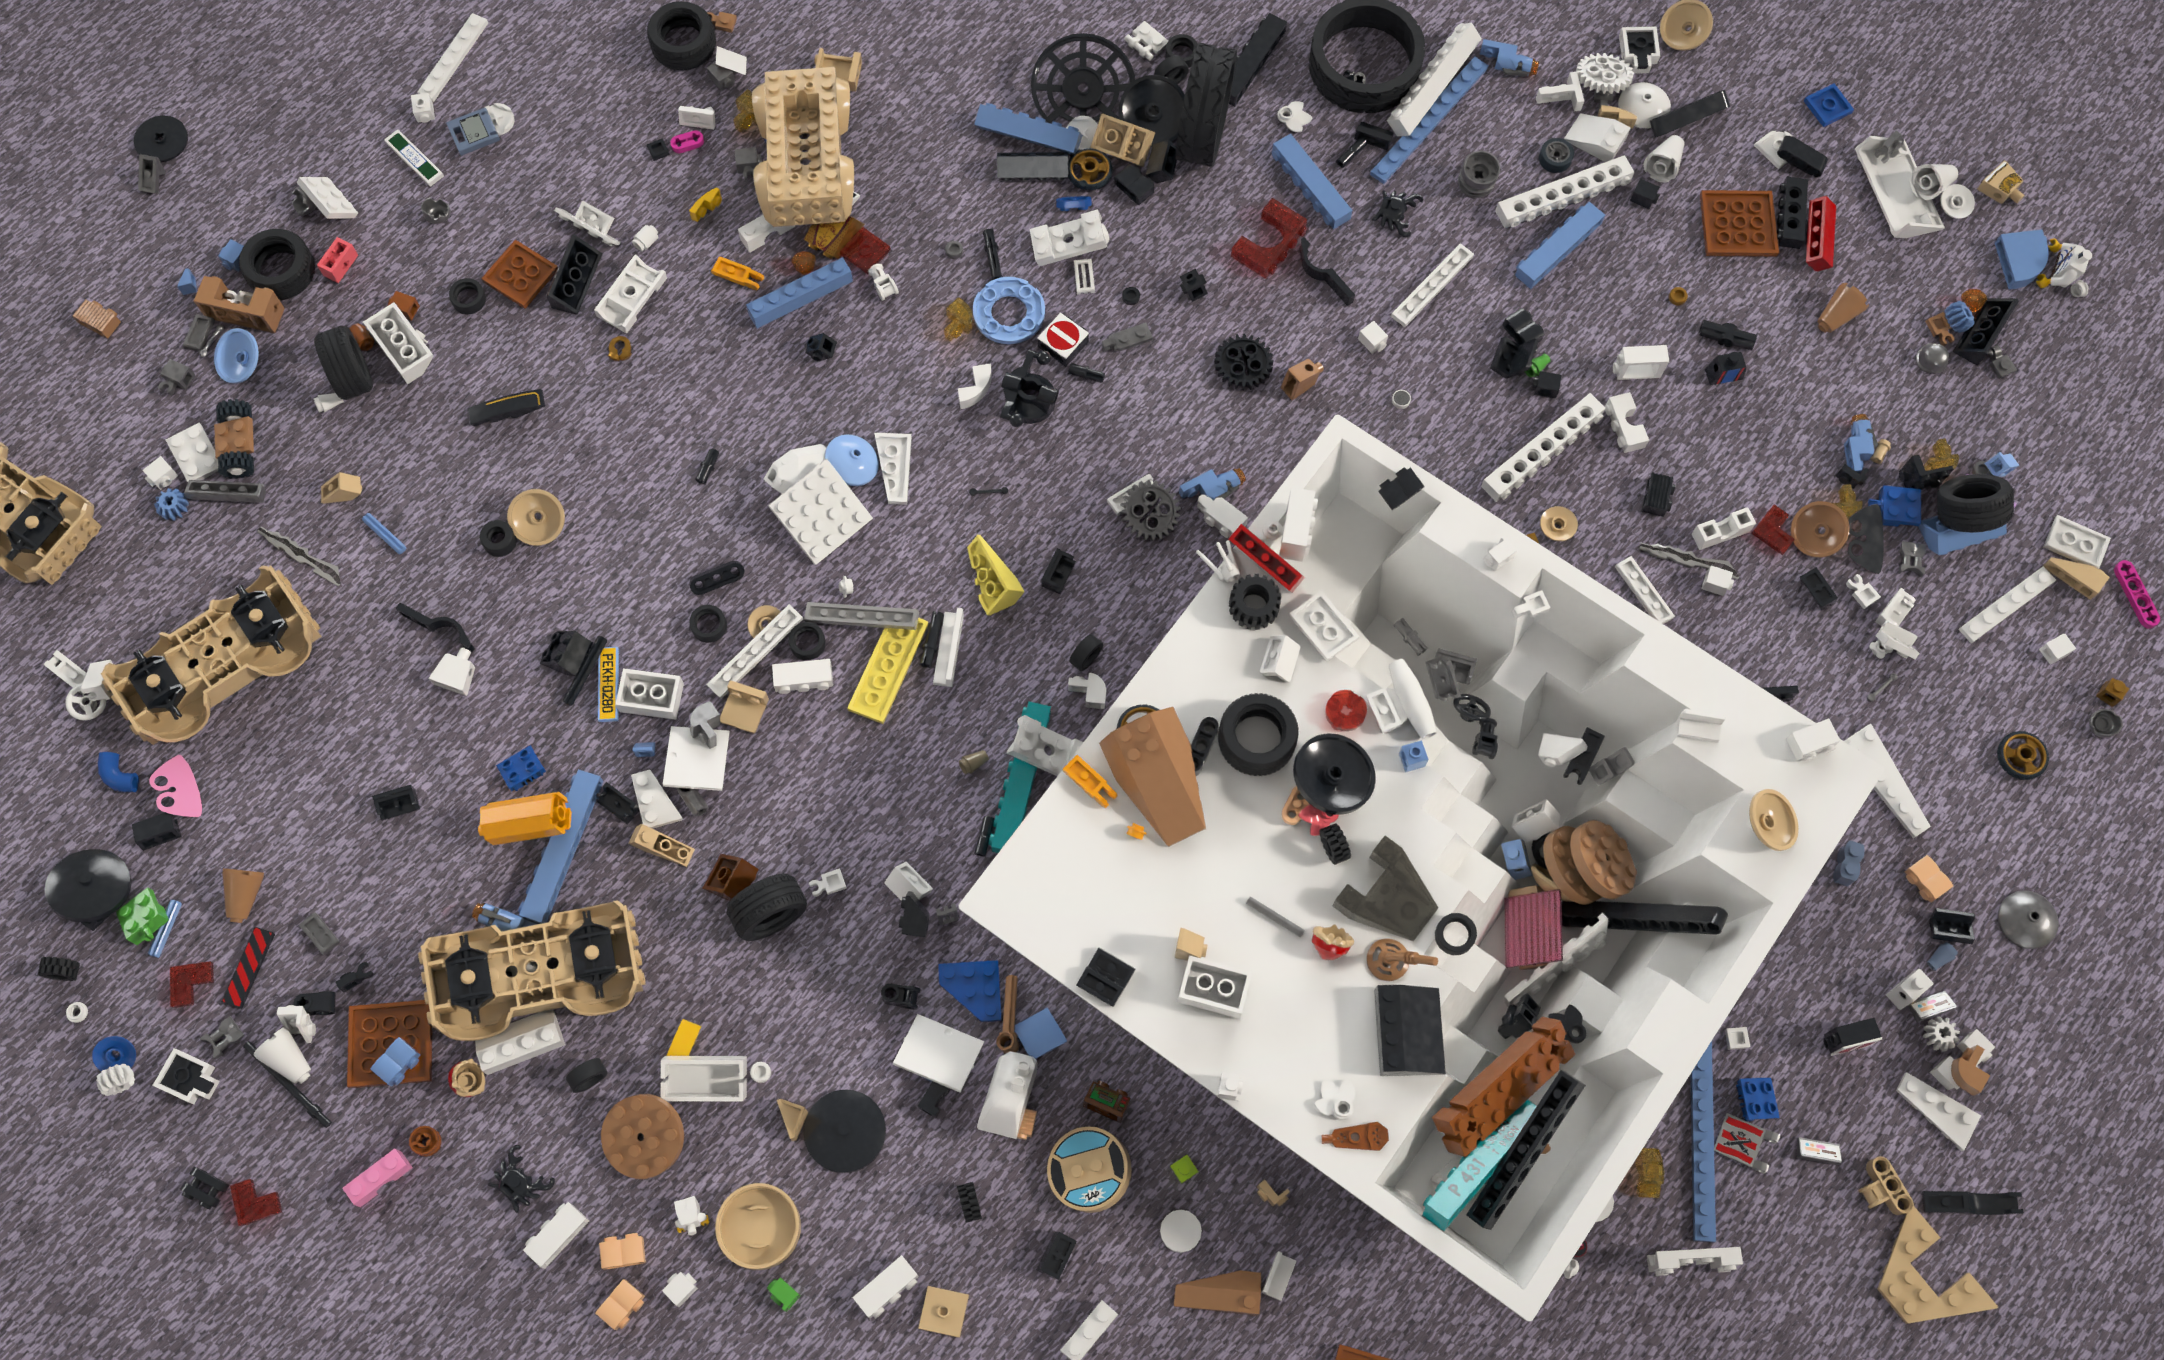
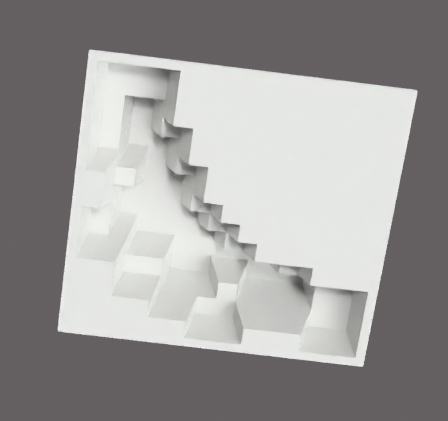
[959,415,1884,1322]

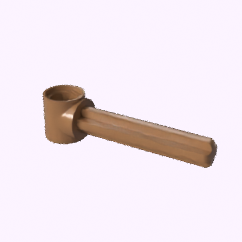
[996,975,1019,1054]

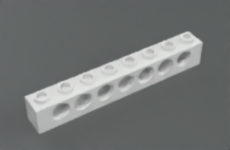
[1495,155,1634,228]
[1481,393,1605,502]

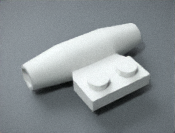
[1366,659,1437,740]

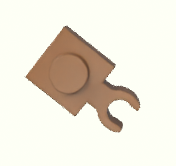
[707,12,737,33]
[1925,312,1954,346]

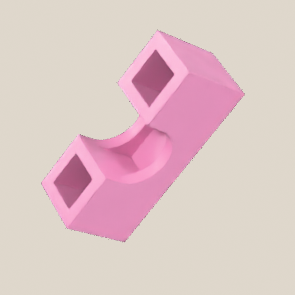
[342,1149,413,1207]

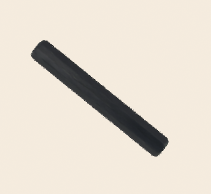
[563,635,607,706]

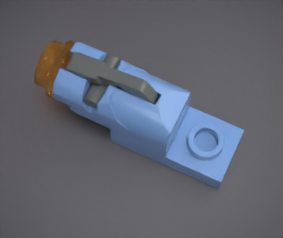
[1480,39,1539,77]
[1844,414,1878,474]
[1179,468,1246,500]
[472,903,538,932]

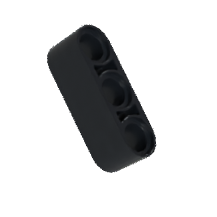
[1777,136,1828,177]
[1191,717,1219,776]

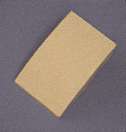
[1090,114,1155,167]

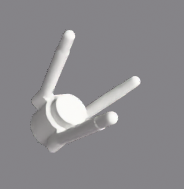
[1196,540,1241,582]

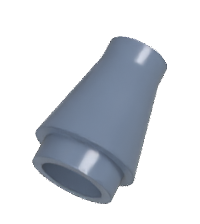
[1927,942,1958,971]

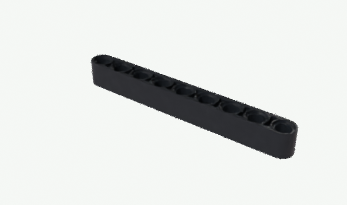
[1555,901,1728,935]

